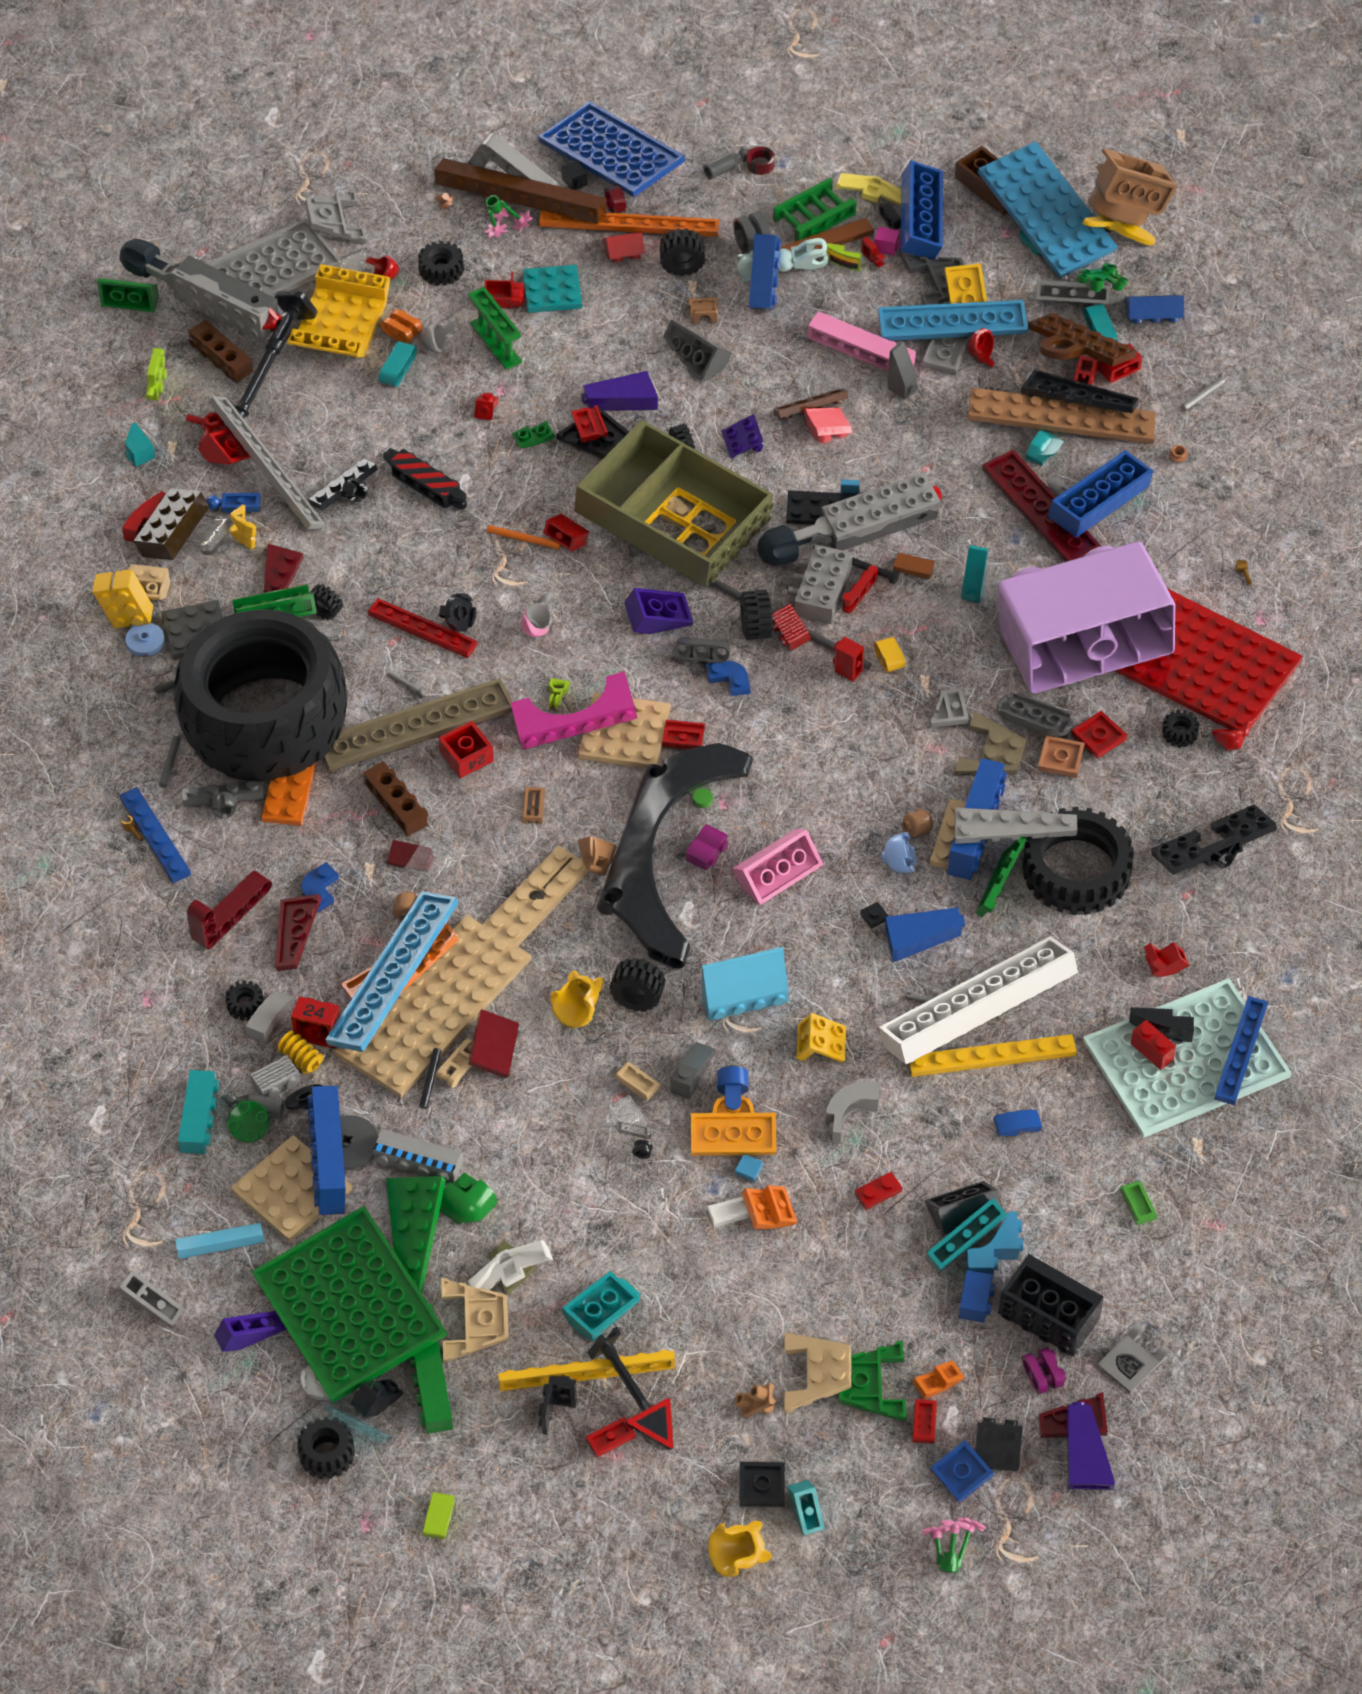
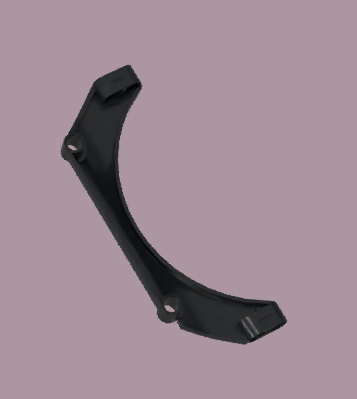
[597,743,753,969]

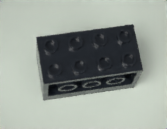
[998,1254,1104,1357]

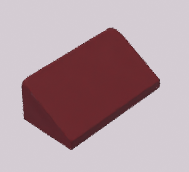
[387,840,432,872]

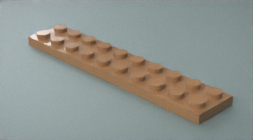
[968,387,1156,444]

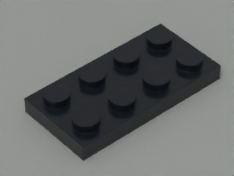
[786,490,859,525]

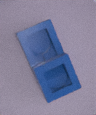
[993,1110,1042,1136]

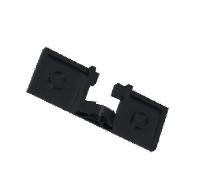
[1151,804,1277,875]

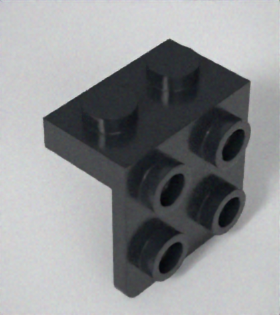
[538,1376,577,1435]
[975,1417,1023,1471]

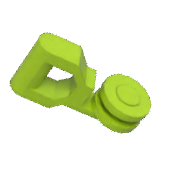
[549,678,571,710]

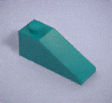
[961,545,989,603]

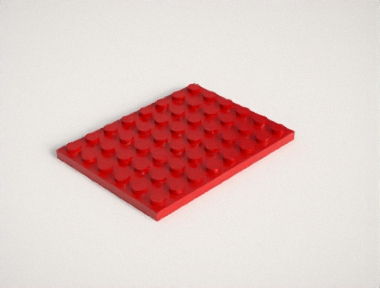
[1114,588,1303,730]

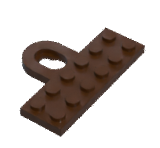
[1028,313,1137,366]

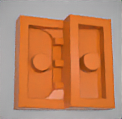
[742,1185,797,1229]

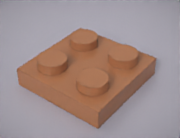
[1038,735,1085,778]

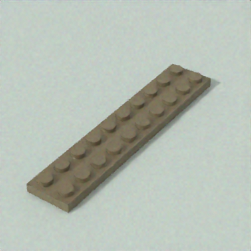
[323,678,513,771]

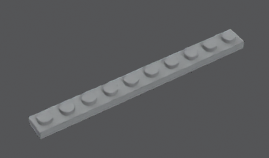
[209,397,325,530]

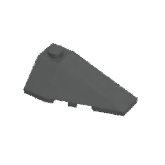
[664,320,732,382]

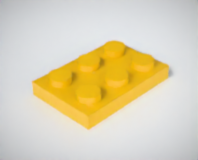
[944,263,987,304]

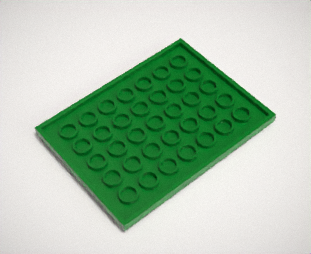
[251,1206,447,1404]

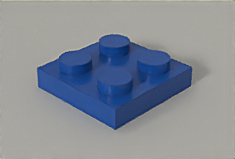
[930,1440,994,1503]

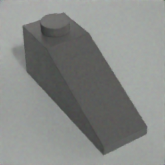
[888,340,917,399]
[671,1042,715,1099]

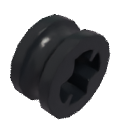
[632,1139,653,1159]

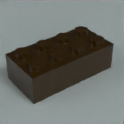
[134,488,210,560]

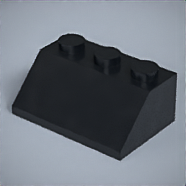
[925,1181,1002,1234]

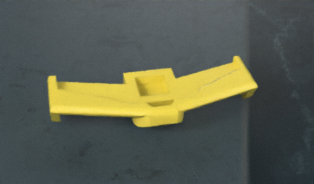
[835,173,901,206]

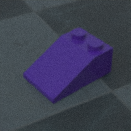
[624,588,694,634]

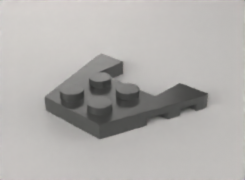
[904,256,964,305]

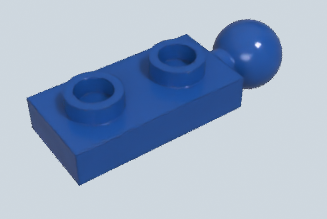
[206,493,261,512]

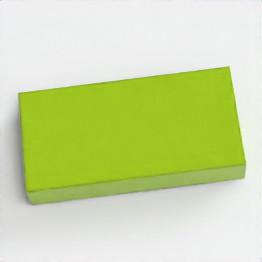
[423,1492,455,1539]

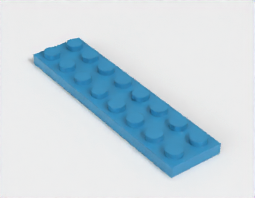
[878,300,1028,341]

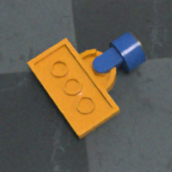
[691,1065,777,1156]

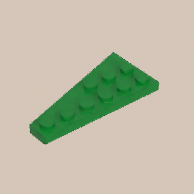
[386,1176,446,1293]

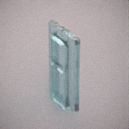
[324,1405,393,1444]

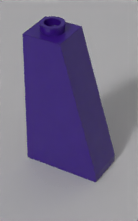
[581,371,658,411]
[1066,1402,1115,1490]

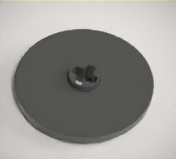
[340,1115,379,1170]

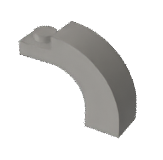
[825,1081,880,1144]

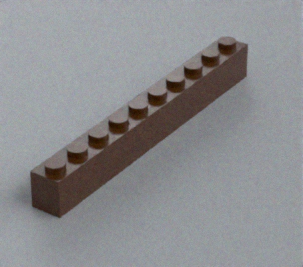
[434,158,606,224]

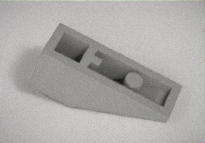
[116,1270,185,1327]

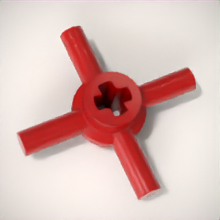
[186,412,228,445]

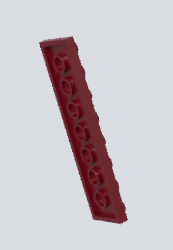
[982,450,1101,562]

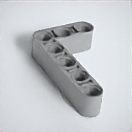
[467,133,558,186]

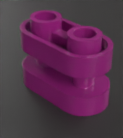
[1021,1347,1066,1395]

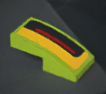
[826,243,862,271]

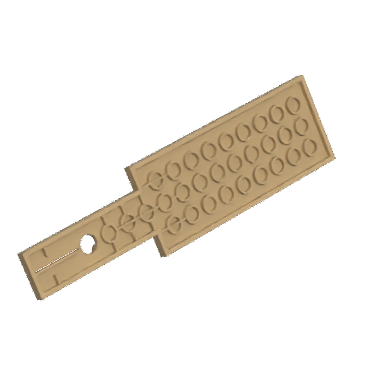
[336,845,589,1098]

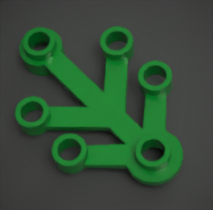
[1077,263,1128,292]

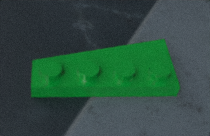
[975,837,1027,917]

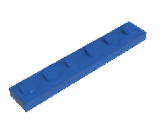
[119,787,191,883]
[1214,996,1268,1106]

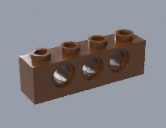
[188,320,253,383]
[363,761,428,837]

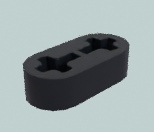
[878,201,901,230]

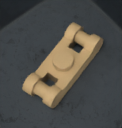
[435,1038,473,1088]

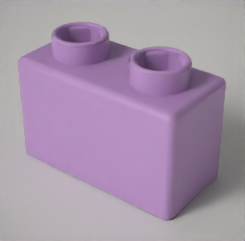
[998,542,1175,694]

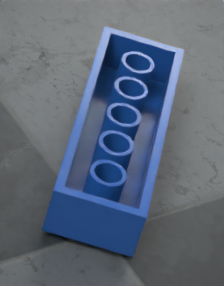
[901,160,943,259]
[1048,450,1153,538]
[948,758,1007,880]
[308,1085,346,1215]

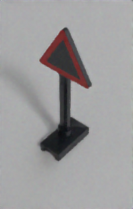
[587,1326,674,1450]

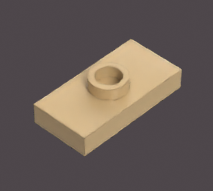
[615,1062,661,1101]

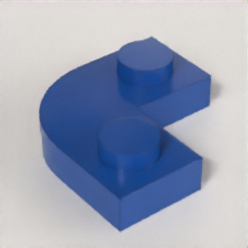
[706,661,751,696]
[302,862,339,913]

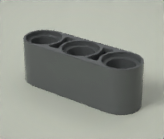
[673,637,731,663]

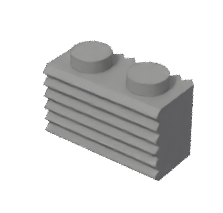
[250,1055,300,1098]

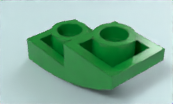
[512,421,555,448]

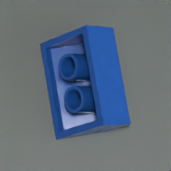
[1125,295,1184,323]

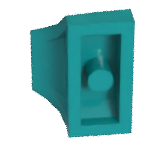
[1025,430,1064,466]

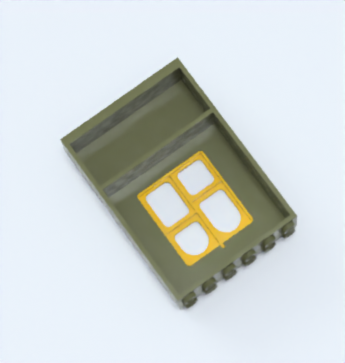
[574,420,774,587]

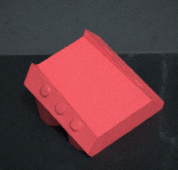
[804,407,852,443]

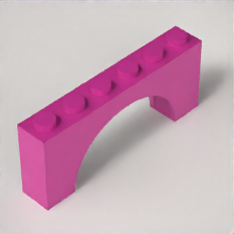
[510,671,637,750]

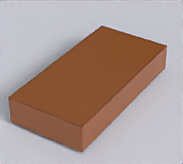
[893,552,935,579]

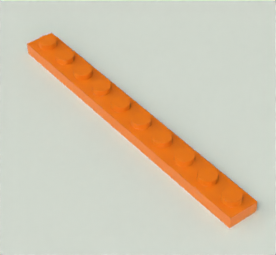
[539,210,719,237]

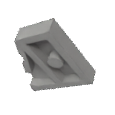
[931,688,969,728]

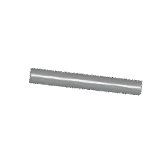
[1181,377,1225,411]

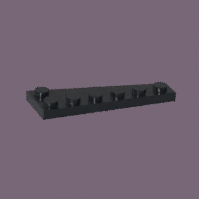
[1021,370,1139,413]

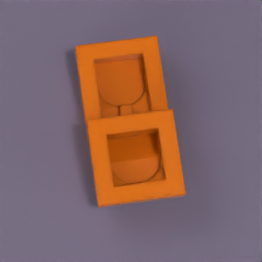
[912,1360,964,1400]

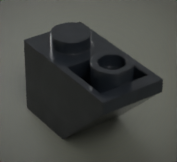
[350,1379,403,1418]

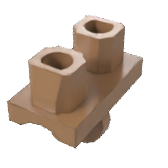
[736,1383,775,1418]

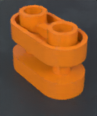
[380,309,423,344]

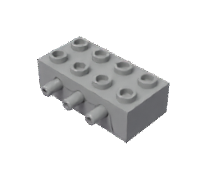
[788,545,853,624]

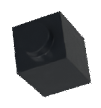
[561,160,587,190]

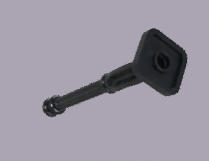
[234,290,318,419]

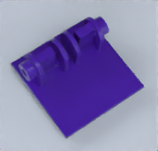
[721,414,764,459]

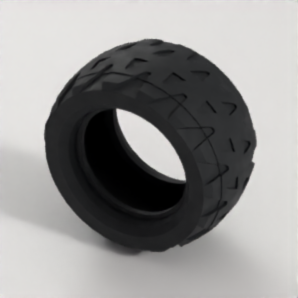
[174,609,347,781]

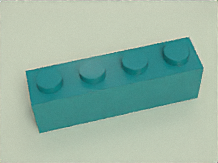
[178,1070,220,1154]
[925,1198,1007,1273]

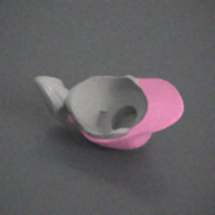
[521,591,552,637]

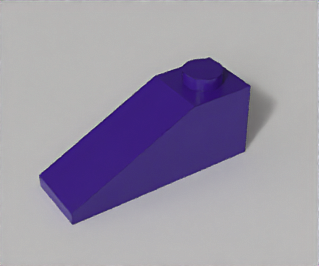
[214,1311,286,1352]

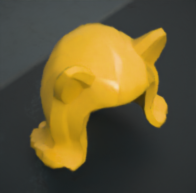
[550,970,604,1029]
[708,1521,772,1577]

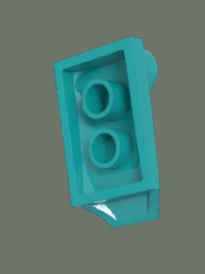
[562,1271,641,1341]

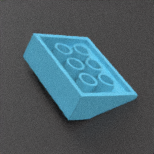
[702,947,789,1021]

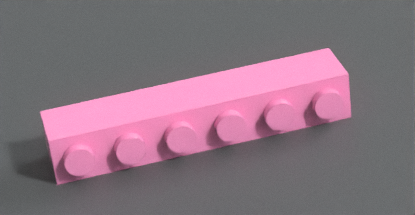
[808,312,916,372]

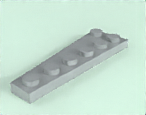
[955,807,1077,844]

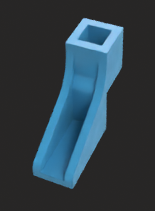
[966,1211,1023,1279]

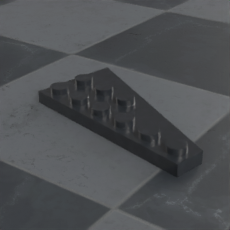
[556,406,629,459]

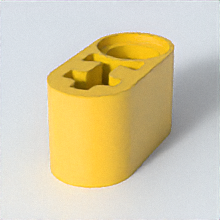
[874,636,906,673]

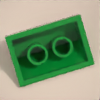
[97,278,159,313]

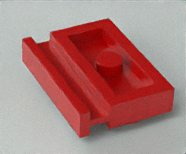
[571,405,608,443]
[662,719,705,749]

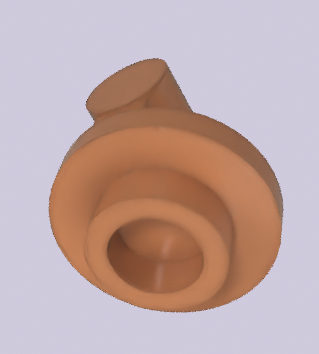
[435,193,453,209]

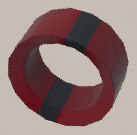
[747,146,775,175]
[604,184,626,213]

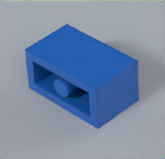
[959,1270,996,1323]

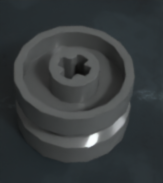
[733,211,771,254]

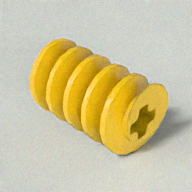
[278,1030,324,1074]

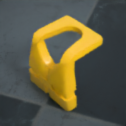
[230,504,256,550]

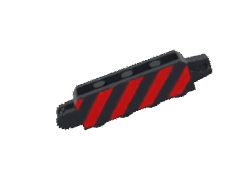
[383,448,467,509]

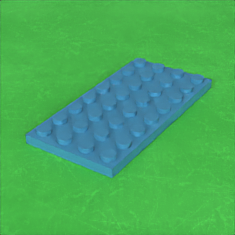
[978,141,1118,279]

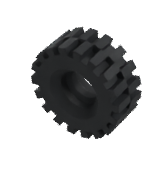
[418,241,464,286]

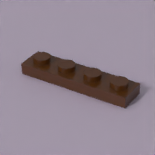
[773,388,849,420]

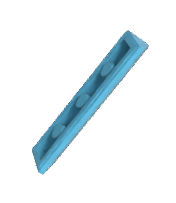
[175,1223,264,1259]

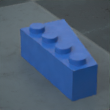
[749,234,781,310]

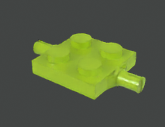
[145,348,167,401]

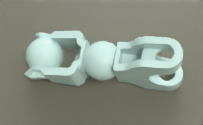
[737,238,828,283]

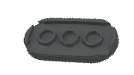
[997,694,1073,737]

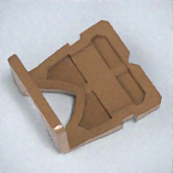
[688,297,718,324]

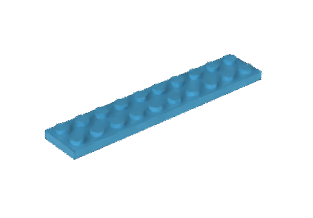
[325,891,459,1052]

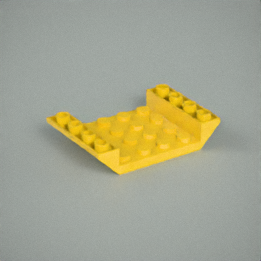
[287,264,390,357]

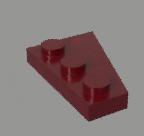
[1038,1392,1108,1438]

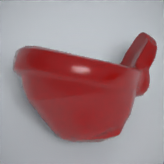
[365,255,399,280]
[967,328,995,367]
[1212,718,1253,751]

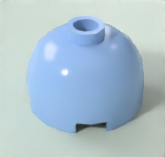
[882,832,917,873]

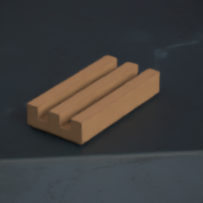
[522,787,545,824]

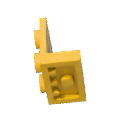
[796,1012,846,1062]

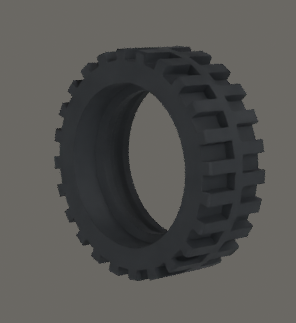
[1022,807,1134,915]

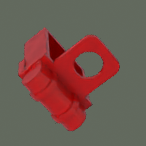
[484,272,525,309]

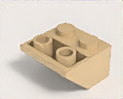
[129,564,170,600]

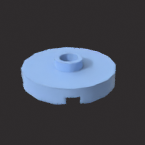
[125,623,165,657]

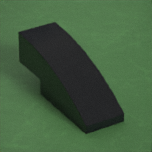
[1129,1007,1194,1042]

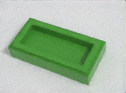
[1120,1180,1157,1225]

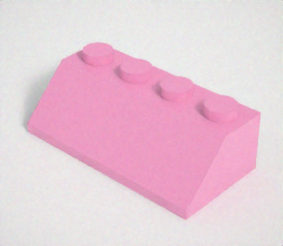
[732,829,824,905]

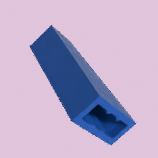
[885,907,965,962]

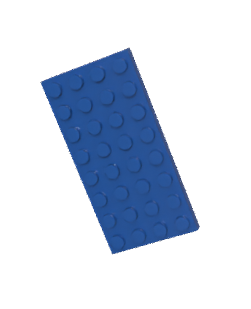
[538,101,685,197]

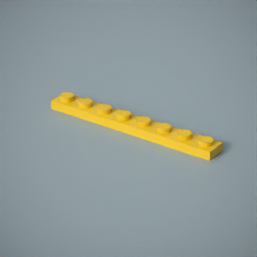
[909,1034,1077,1077]
[498,1350,675,1392]

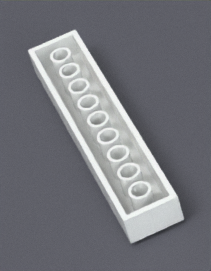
[879,936,1078,1064]

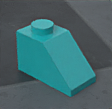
[124,422,156,467]
[787,1480,825,1535]

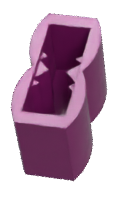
[686,824,729,871]

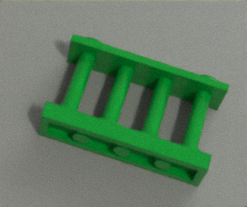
[773,177,857,241]
[468,287,522,370]
[232,584,317,617]

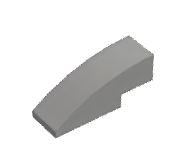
[245,991,295,1042]

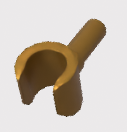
[1235,560,1252,585]
[121,816,143,841]

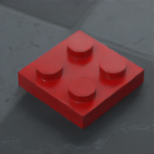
[1071,711,1128,759]

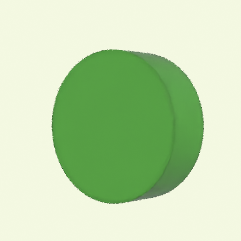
[693,788,713,808]

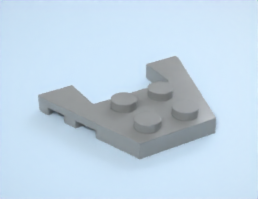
[305,190,366,244]

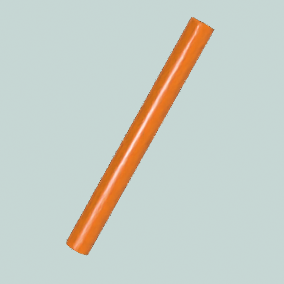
[487,525,561,550]

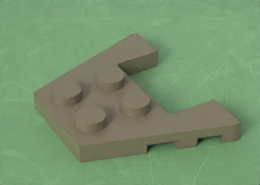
[954,712,1027,776]

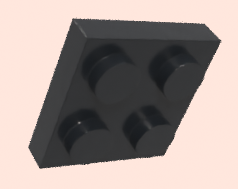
[739,1462,785,1507]

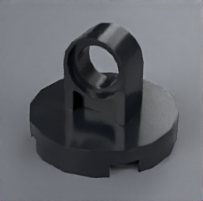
[438,593,476,632]

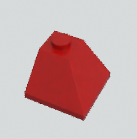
[197,428,252,465]

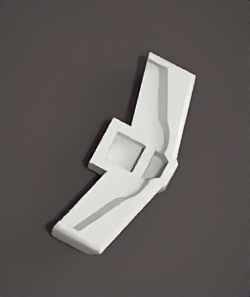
[468,1240,553,1290]

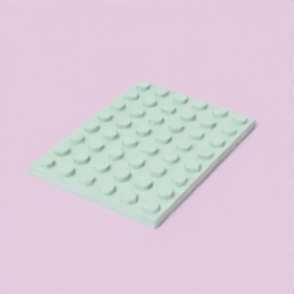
[1083,979,1292,1138]

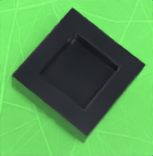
[860,902,889,929]

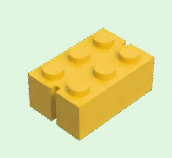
[92,569,153,629]

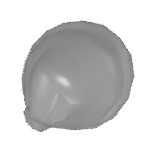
[422,323,455,353]

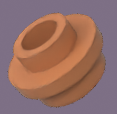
[1169,445,1188,463]

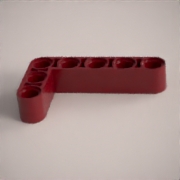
[187,870,272,950]

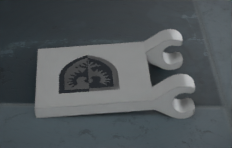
[1098,1324,1170,1393]

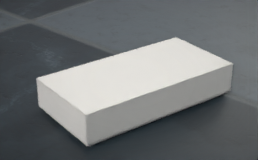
[707,1196,750,1228]

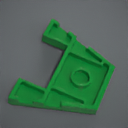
[838,1341,906,1421]

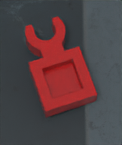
[861,237,885,268]

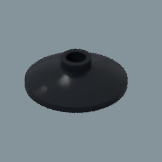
[285,1084,322,1110]

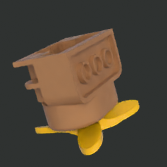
[1082,148,1177,245]

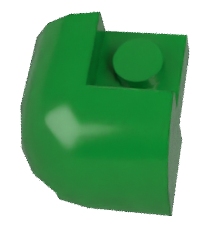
[440,1172,498,1224]

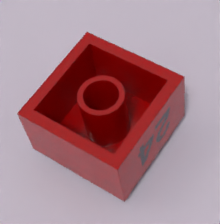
[438,721,494,779]
[291,997,340,1049]

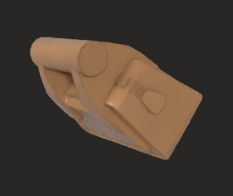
[578,836,617,876]

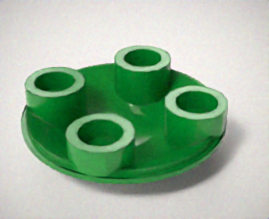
[227,1100,270,1143]

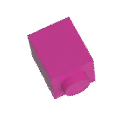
[874,227,901,256]

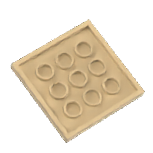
[579,693,671,769]
[231,1135,352,1243]

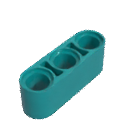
[1084,304,1118,342]
[378,341,417,387]

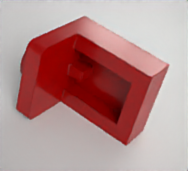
[474,393,499,420]

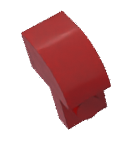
[1144,942,1190,977]

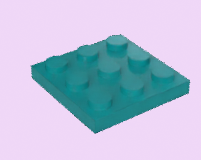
[523,264,582,313]

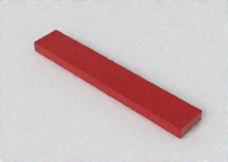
[368,598,478,658]

